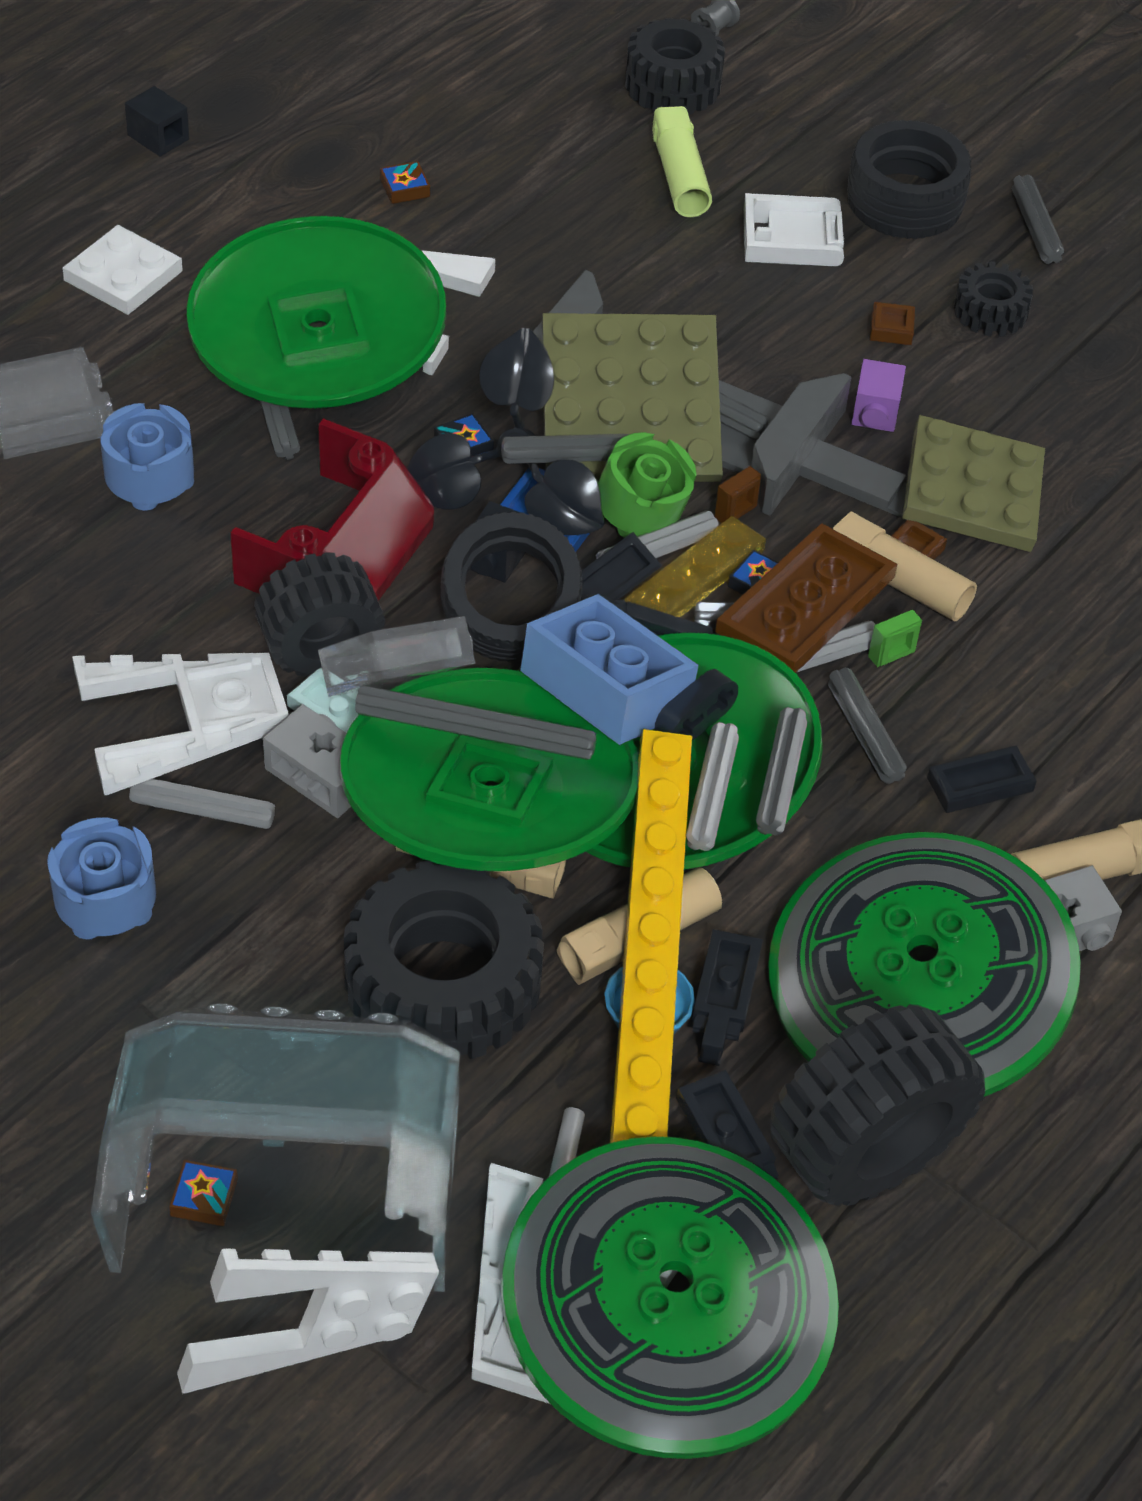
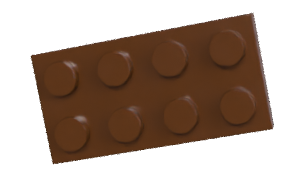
[715,523,898,673]

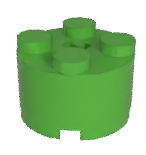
[598,432,696,538]

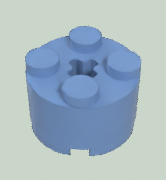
[100,403,194,511]
[48,817,156,939]

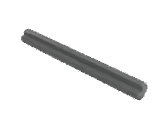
[355,686,597,760]

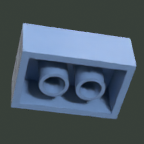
[521,594,698,745]

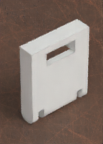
[743,193,844,266]

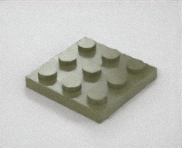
[902,415,1045,552]

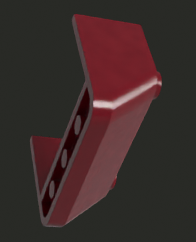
[231,419,434,601]

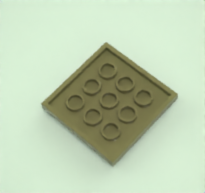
[542,313,723,482]

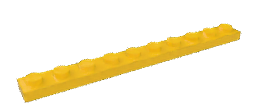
[610,729,692,1143]

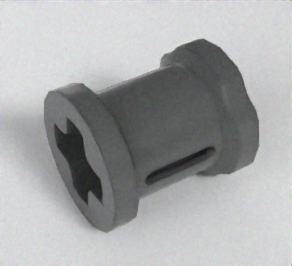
[691,0,740,36]

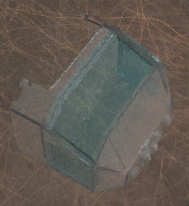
[91,1004,460,1292]

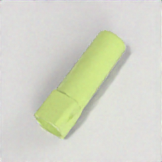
[652,106,712,217]

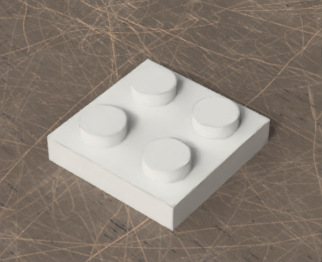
[63,225,183,315]

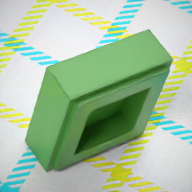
[868,610,922,667]

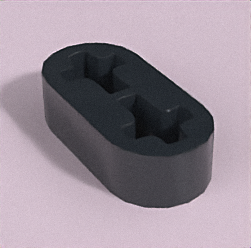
[655,669,739,741]

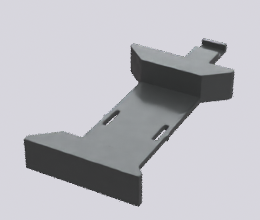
[507,270,907,520]

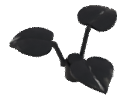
[407,328,605,535]

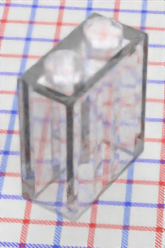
[0,347,113,459]
[318,616,476,697]

